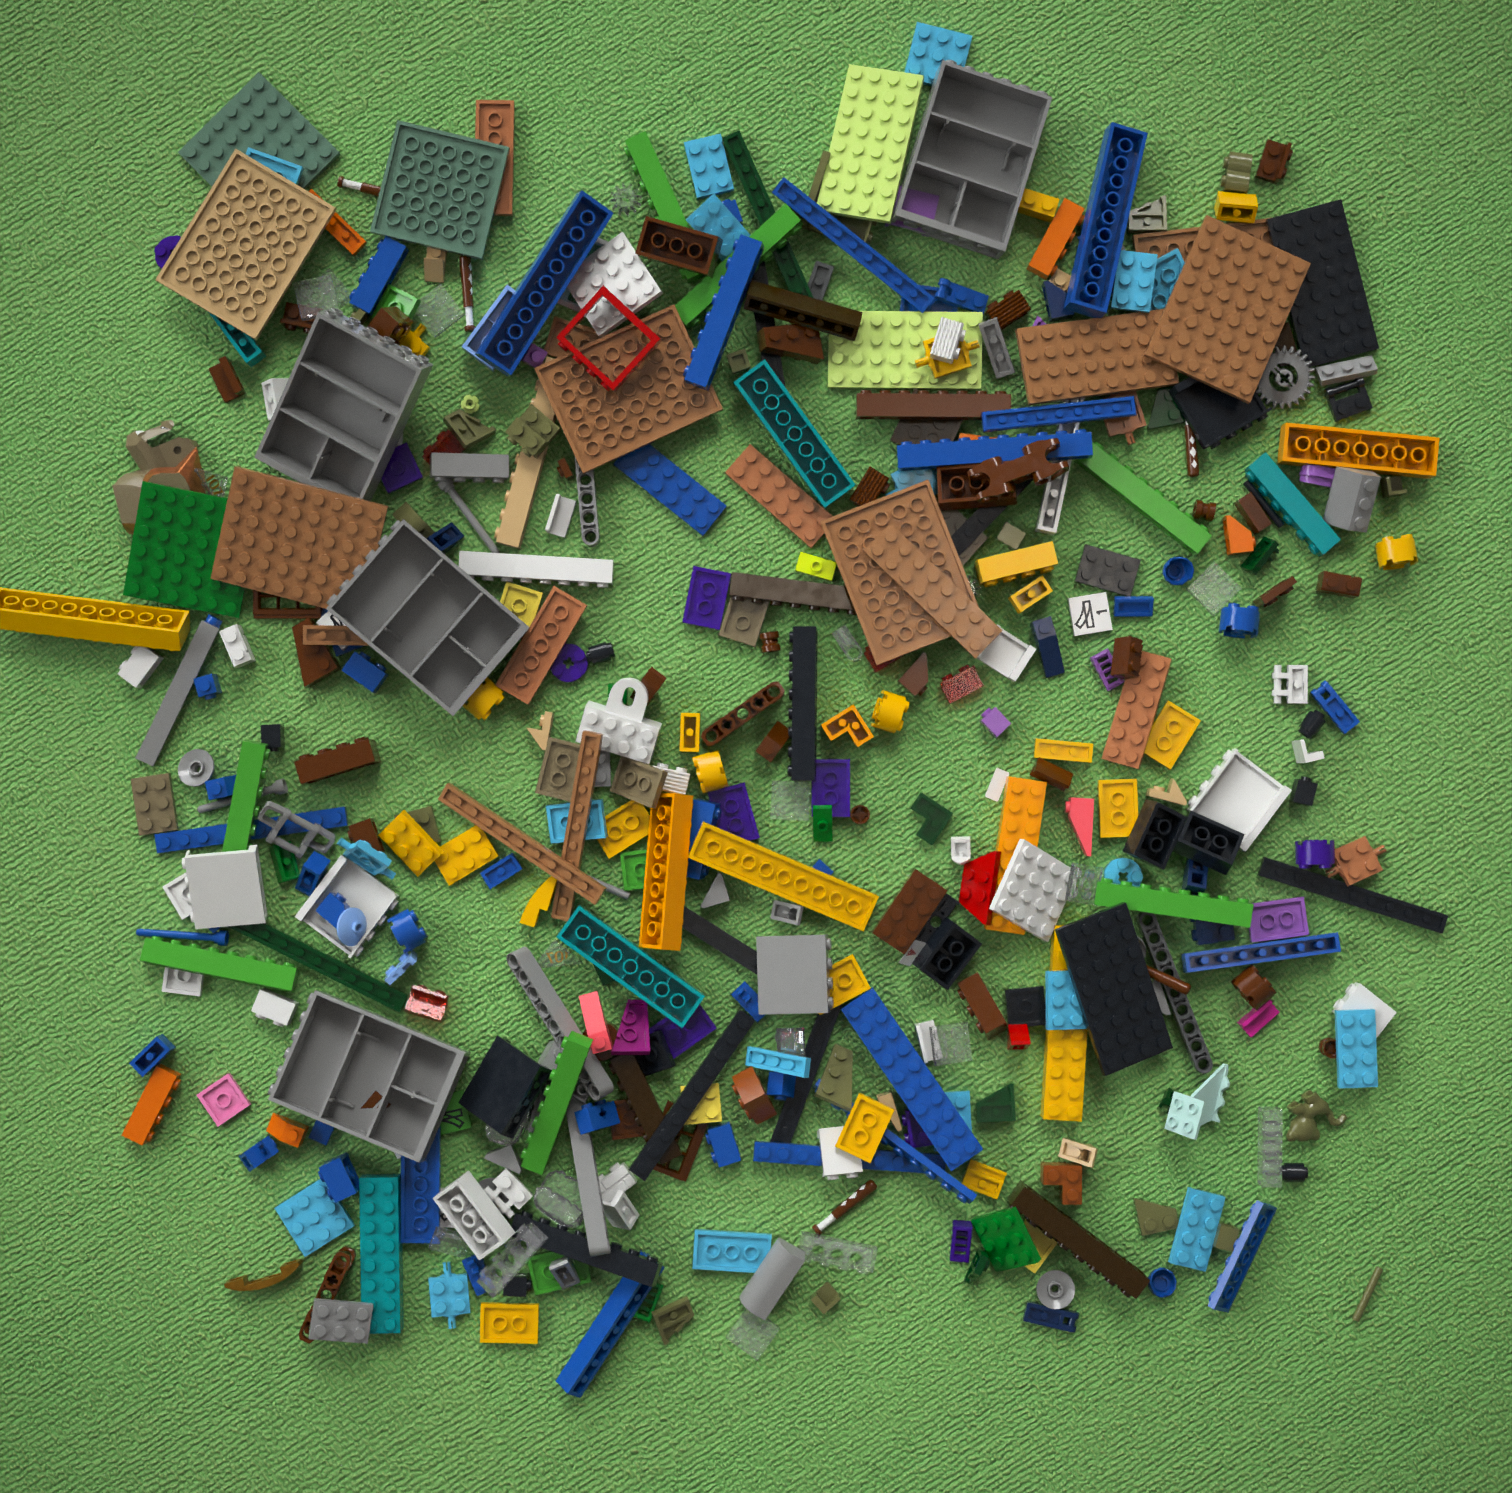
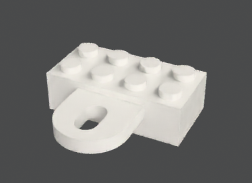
[575,678,662,764]

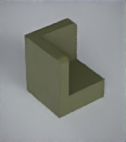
[727,349,751,374]
[1380,476,1408,499]
[997,522,1026,551]
[1213,1222,1240,1252]
[810,1281,841,1315]

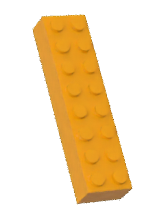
[1277,423,1440,479]
[984,776,1047,935]
[639,793,693,951]

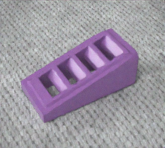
[1090,648,1125,691]

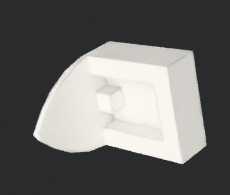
[951,836,971,865]

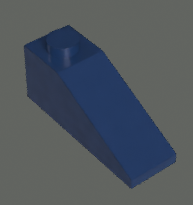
[1030,616,1065,678]
[1182,858,1208,895]

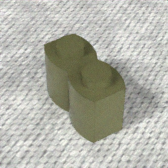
[1220,151,1253,194]

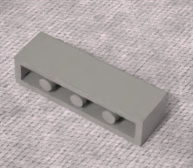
[430,453,509,483]

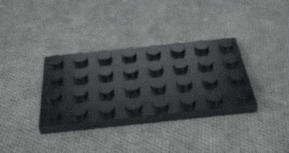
[1266,199,1379,368]
[1055,902,1173,1076]

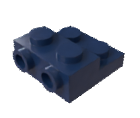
[1189,919,1235,945]

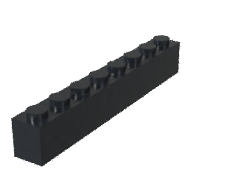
[788,626,818,782]
[511,1210,663,1287]

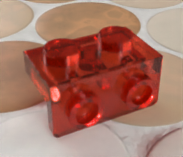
[422,429,466,465]
[939,664,984,704]
[404,984,449,1023]

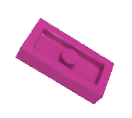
[1237,999,1280,1037]

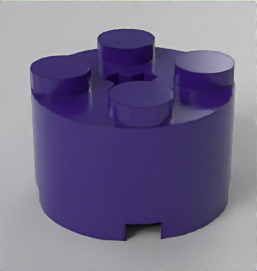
[1295,840,1335,869]

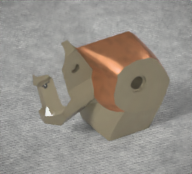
[112,419,208,534]

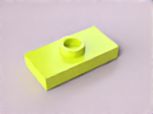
[795,552,837,581]

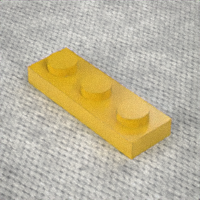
[1033,738,1093,763]

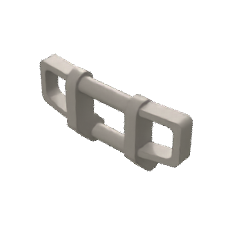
[258,801,336,859]

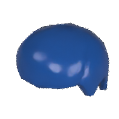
[1162,556,1194,585]
[1147,1268,1177,1298]

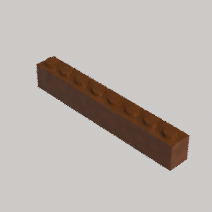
[856,390,1011,420]

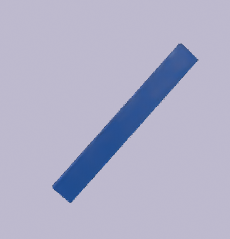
[981,396,1137,432]

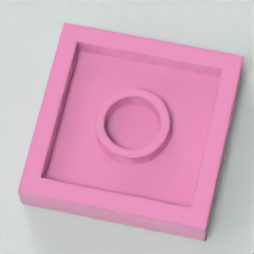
[197,1073,251,1127]

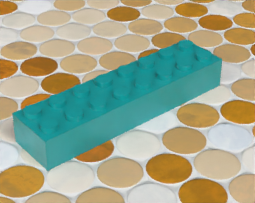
[733,359,856,508]
[556,905,705,1028]
[359,1174,404,1334]

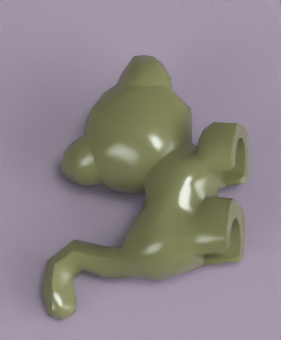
[1286,1090,1347,1142]

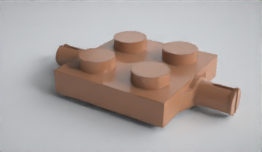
[1103,391,1147,445]
[1325,836,1386,887]

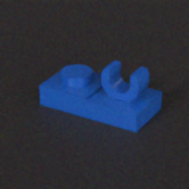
[731,981,766,1022]
[462,1254,495,1296]

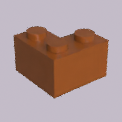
[732,1066,777,1125]
[1040,1162,1082,1205]

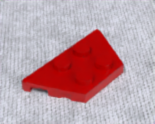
[959,851,1001,925]

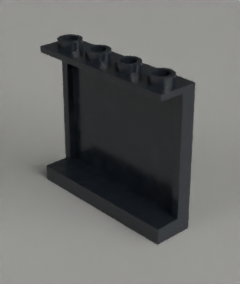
[1169,377,1272,450]
[458,1035,552,1139]

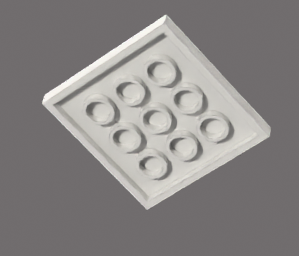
[567,232,663,338]
[989,839,1078,942]

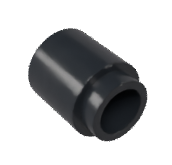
[586,642,615,665]
[1298,710,1326,739]
[1278,1163,1308,1182]

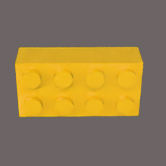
[974,541,1058,588]

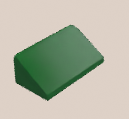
[269,841,300,883]

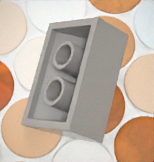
[1323,466,1381,533]

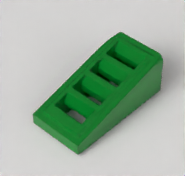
[633,1283,664,1323]

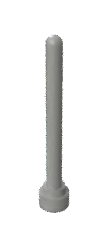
[437,479,500,553]
[197,778,288,813]

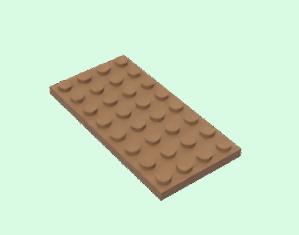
[1015,309,1179,405]

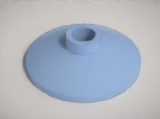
[337,907,367,946]

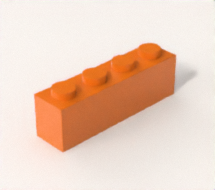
[1027,198,1085,280]
[122,1064,181,1145]

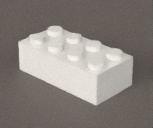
[432,1170,516,1260]

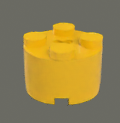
[1375,534,1418,570]
[462,677,504,720]
[871,690,909,733]
[692,750,729,794]

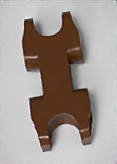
[967,438,1069,504]
[701,682,785,746]
[299,1245,356,1344]

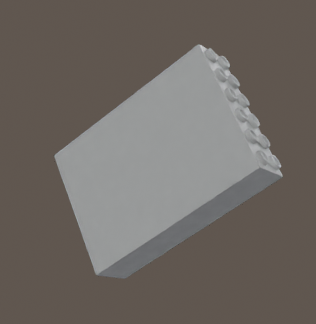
[891,60,1052,259]
[254,308,434,501]
[326,519,530,716]
[268,990,470,1163]

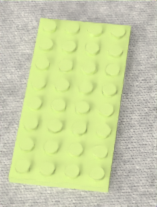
[817,64,924,224]
[828,311,983,390]

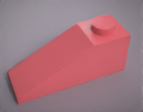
[1065,797,1094,856]
[579,991,613,1054]

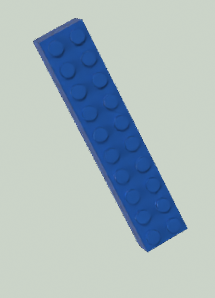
[1063,122,1148,319]
[475,190,614,376]
[841,987,983,1171]

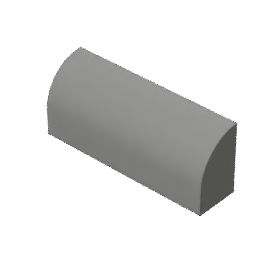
[739,1237,805,1320]

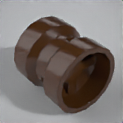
[1192,499,1216,522]
[760,631,781,653]
[850,805,870,824]
[1318,1037,1336,1059]

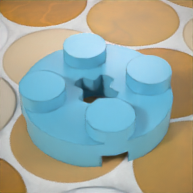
[1104,858,1143,886]

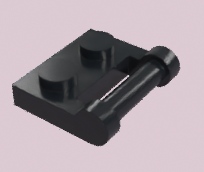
[1324,378,1373,422]

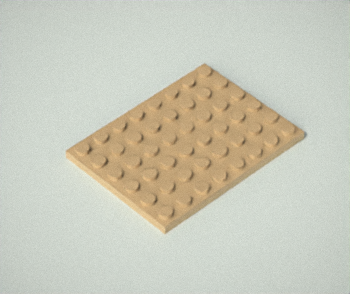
[155,149,337,340]

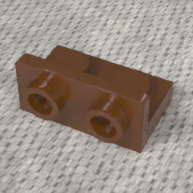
[1255,139,1293,184]
[280,302,324,334]

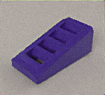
[950,1220,973,1263]

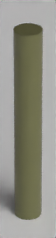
[1352,1266,1384,1322]

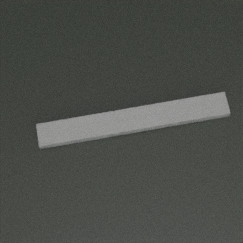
[135,620,220,766]

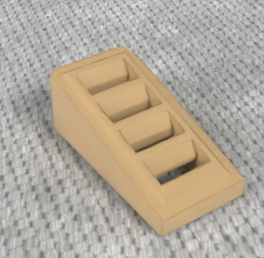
[876,1091,902,1131]

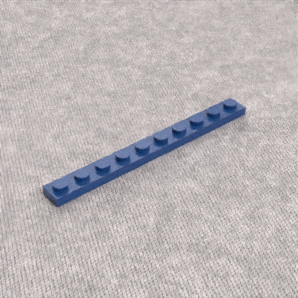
[772,177,934,313]
[154,807,348,853]
[813,1079,977,1204]
[753,1141,946,1173]

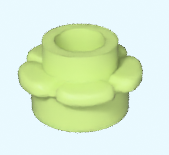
[461,395,480,414]

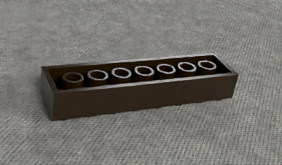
[1007,1180,1150,1299]

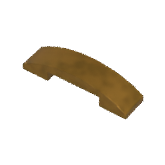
[224,1258,303,1291]

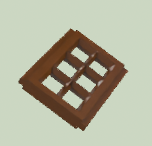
[253,590,322,619]
[653,1100,708,1182]

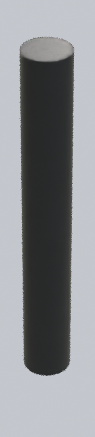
[1243,479,1285,528]

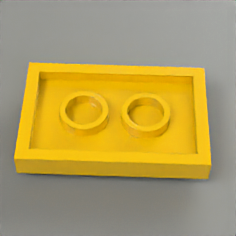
[1144,700,1201,770]
[1097,779,1138,838]
[597,800,650,859]
[378,809,444,877]
[434,825,499,886]
[819,954,871,1015]
[835,1093,895,1163]
[480,1302,539,1344]

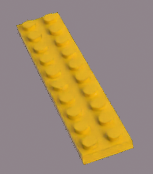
[688,821,879,931]

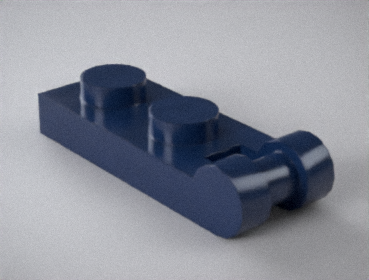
[1023,1301,1080,1333]

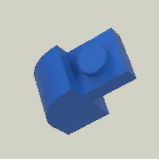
[238,1135,279,1172]

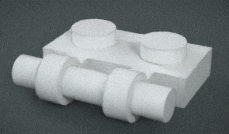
[1272,665,1308,704]
[484,1168,533,1219]

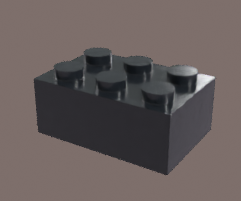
[1122,799,1188,870]
[1173,811,1245,875]
[912,917,982,990]

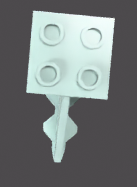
[1164,1063,1230,1140]

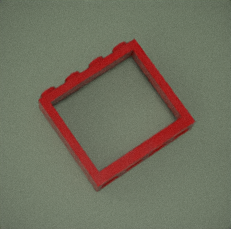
[556,285,662,392]

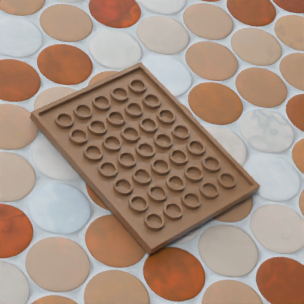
[1144,215,1311,404]
[534,304,723,474]
[210,466,389,609]
[820,480,979,666]

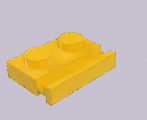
[961,1159,1007,1199]

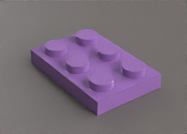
[1248,896,1309,943]

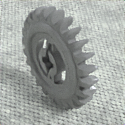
[1255,345,1316,409]

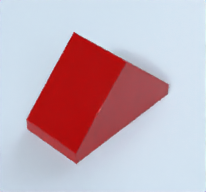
[1007,1024,1031,1050]

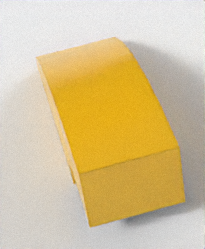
[519,876,557,927]

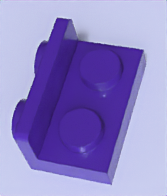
[901,1109,933,1148]

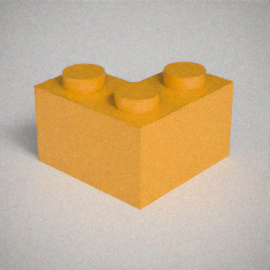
[820,704,874,747]

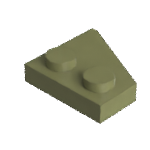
[1128,195,1167,233]
[443,409,496,449]
[394,806,441,842]
[1133,1198,1179,1236]
[651,1296,694,1345]

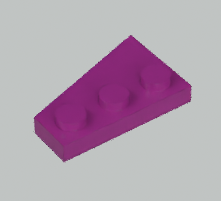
[611,999,650,1055]

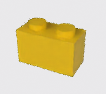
[1018,188,1060,223]
[1214,191,1258,223]
[1008,575,1053,614]
[680,713,701,752]

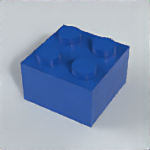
[318,1152,359,1203]

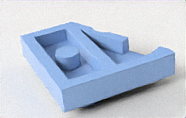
[384,950,418,985]

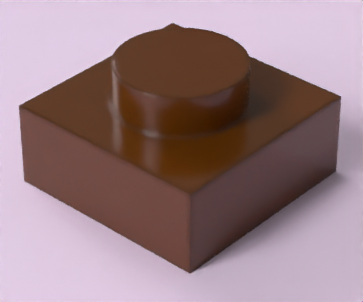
[557,458,574,481]

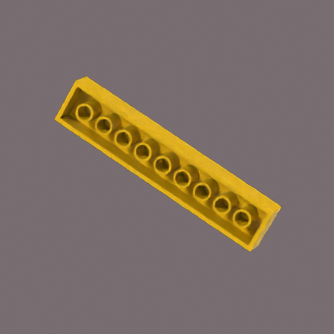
[0,587,191,651]
[1040,925,1087,1122]

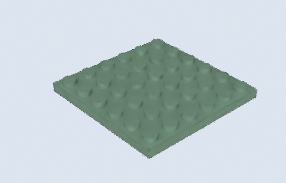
[178,72,341,189]
[370,120,510,260]

